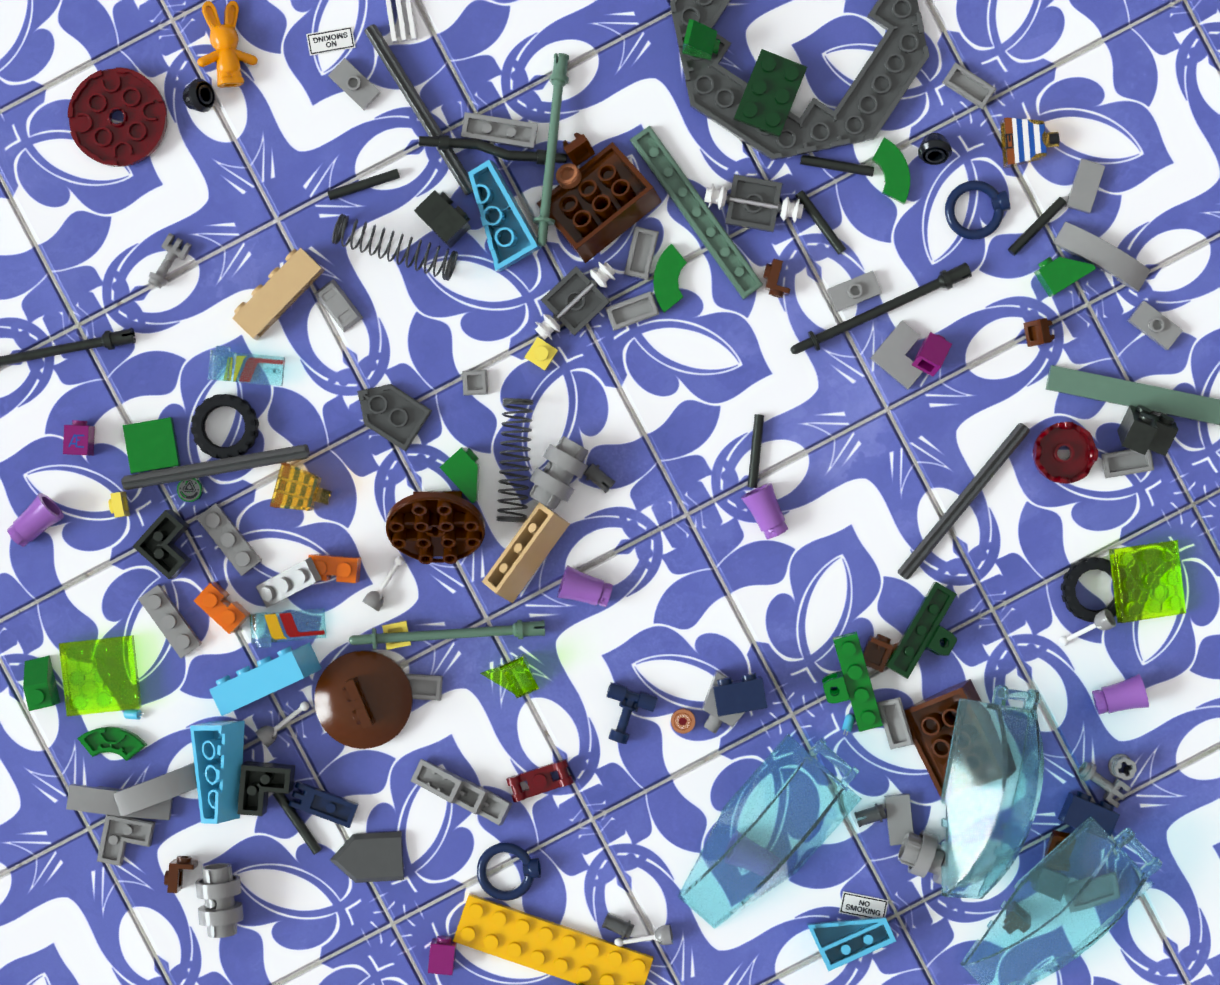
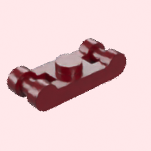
[506,759,574,802]

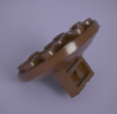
[386,491,485,564]
[314,650,413,749]

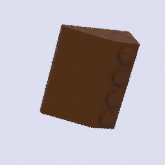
[536,142,662,263]
[904,679,1014,800]

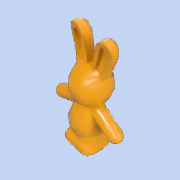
[197,1,258,88]

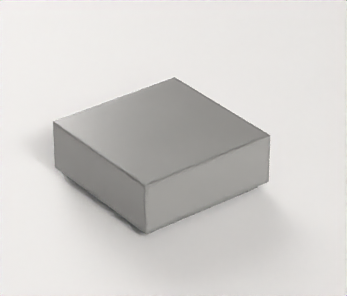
[462,370,488,396]

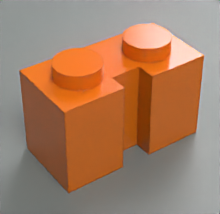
[308,554,361,583]
[194,581,251,634]

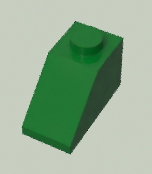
[682,19,721,60]
[1034,257,1096,297]
[440,447,480,504]
[23,655,61,711]

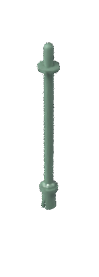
[533,53,569,246]
[349,620,545,650]

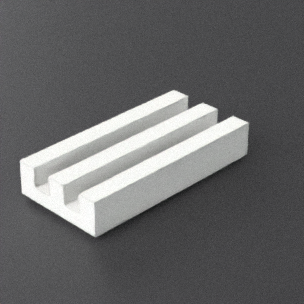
[386,0,417,43]

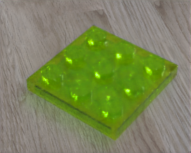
[1109,540,1186,623]
[59,635,142,716]

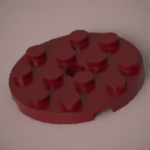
[68,67,167,167]

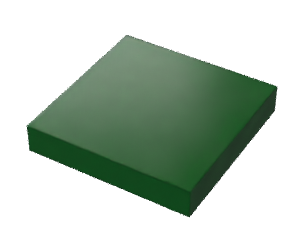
[123,417,181,474]

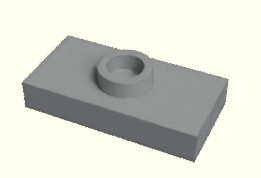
[328,58,381,111]
[827,271,882,312]
[1127,301,1183,350]

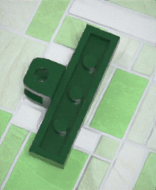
[885,582,957,679]

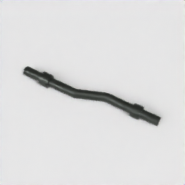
[418,135,567,165]

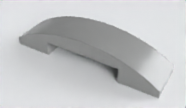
[1053,222,1151,292]
[113,762,197,817]

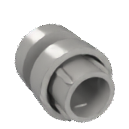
[529,436,589,510]
[898,830,974,887]
[195,863,244,938]

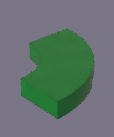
[872,137,910,205]
[653,244,687,313]
[77,727,147,761]

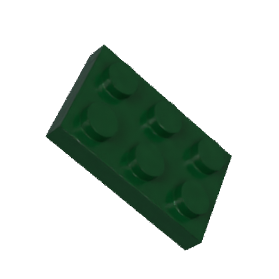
[734,49,807,137]

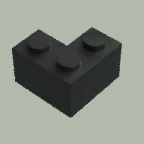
[414,190,471,248]
[1117,405,1178,456]
[132,509,191,579]
[237,761,295,816]

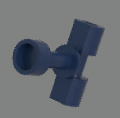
[606,682,658,744]

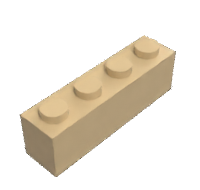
[232,248,325,340]
[482,502,570,603]

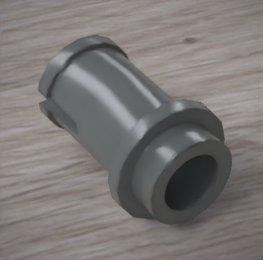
[584,463,616,493]
[854,803,887,827]
[602,913,635,939]

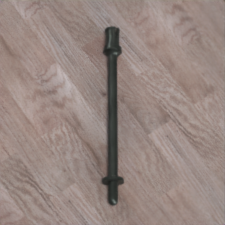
[790,262,972,354]
[0,328,136,366]

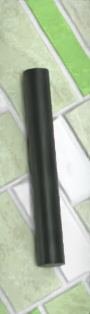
[800,155,874,177]
[327,169,400,201]
[795,190,846,255]
[1008,197,1067,256]
[747,414,764,488]
[273,793,322,855]

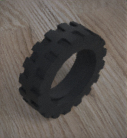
[191,394,259,459]
[1061,557,1130,623]

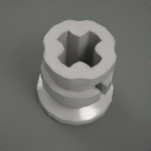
[1108,754,1137,780]

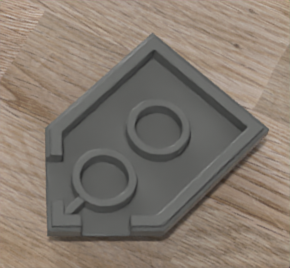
[357,384,432,452]
[330,831,404,883]

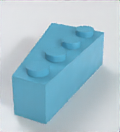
[468,160,542,272]
[209,642,322,716]
[190,721,245,824]

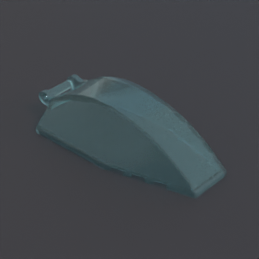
[941,685,1044,899]
[678,734,862,929]
[960,817,1162,985]

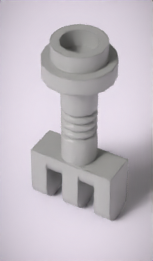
[148,233,192,289]
[1078,762,1132,808]

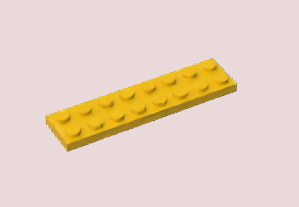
[453,893,653,985]

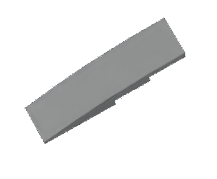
[411,759,513,826]
[66,784,173,820]

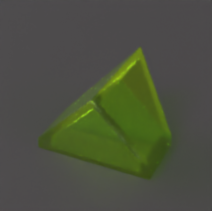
[480,654,539,698]

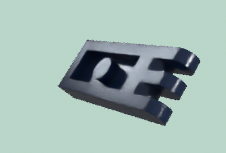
[288,781,359,828]

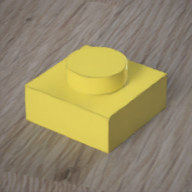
[524,337,558,371]
[108,492,130,518]
[382,620,411,650]

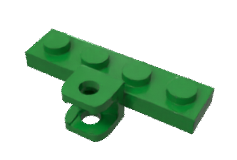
[822,631,883,732]

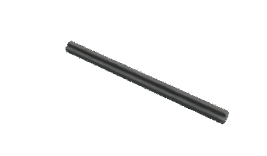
[364,24,473,195]
[898,423,1030,580]
[121,444,310,490]

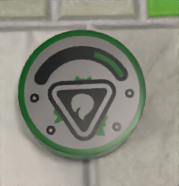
[177,478,203,502]

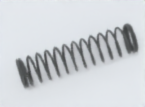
[332,214,458,281]
[496,398,534,523]

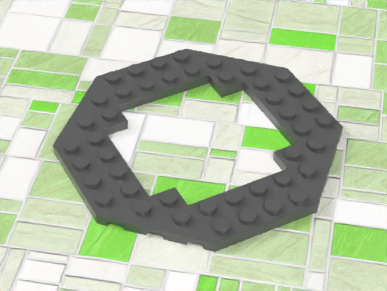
[670,0,929,160]

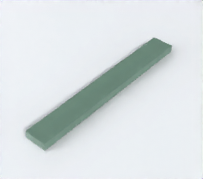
[630,125,763,300]
[1045,365,1220,425]

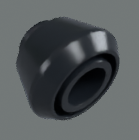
[183,78,215,112]
[918,133,952,165]

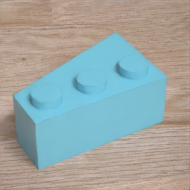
[807,917,896,972]

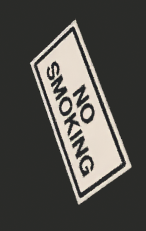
[306,26,356,56]
[839,891,889,918]

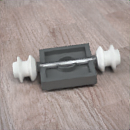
[704,174,804,232]
[535,262,616,340]

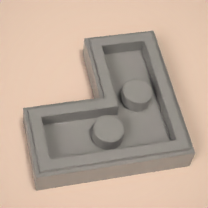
[870,321,923,390]
[97,815,156,866]

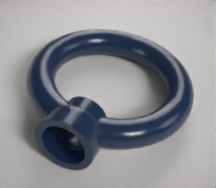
[945,180,1011,240]
[477,843,541,901]

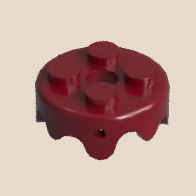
[1033,422,1098,484]

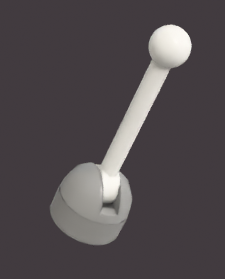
[362,556,404,612]
[1059,609,1116,646]
[256,701,309,747]
[614,924,673,947]

